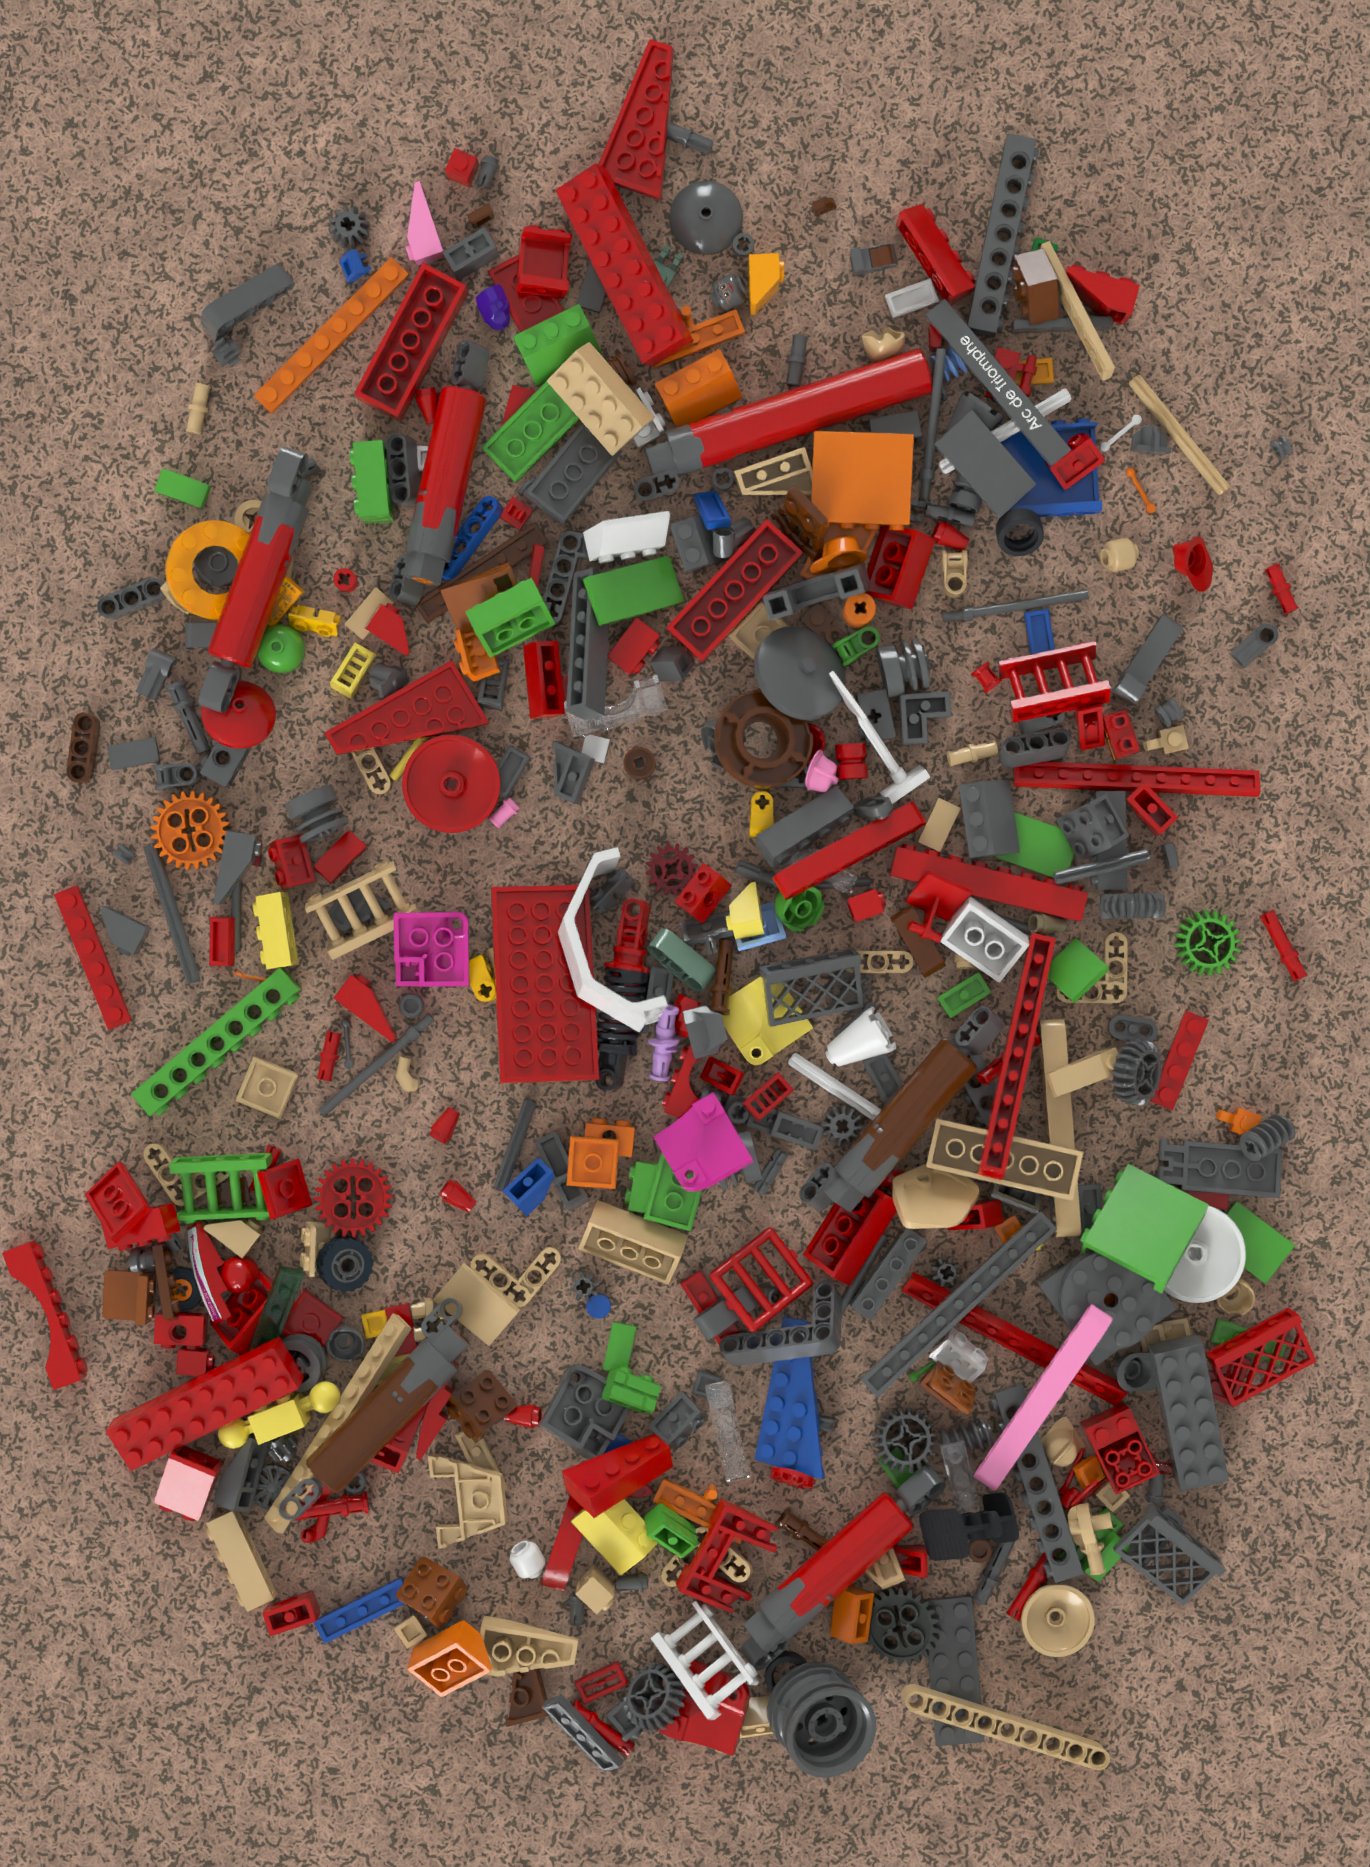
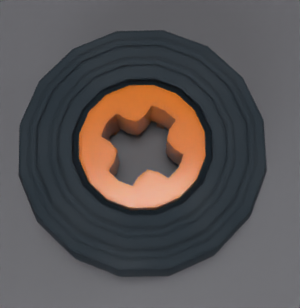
[170,1267,202,1312]

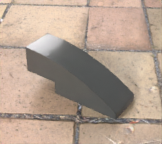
[534,1131,591,1211]

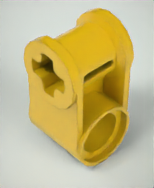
[749,790,774,837]
[469,954,496,1002]

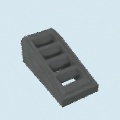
[477,658,510,711]

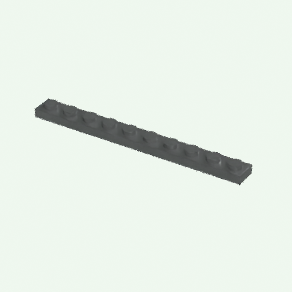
[860,1210,1057,1398]

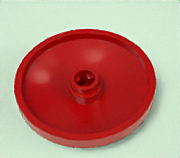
[402,735,501,833]

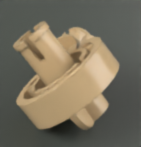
[1068,1503,1113,1575]

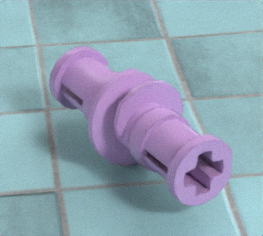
[648,1005,680,1081]

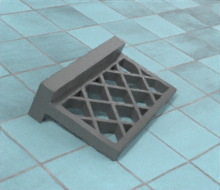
[759,947,863,1027]
[1113,1503,1226,1606]

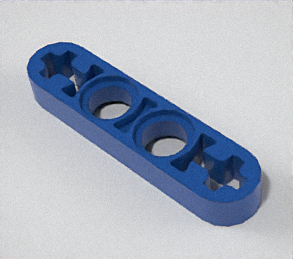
[442,496,503,580]

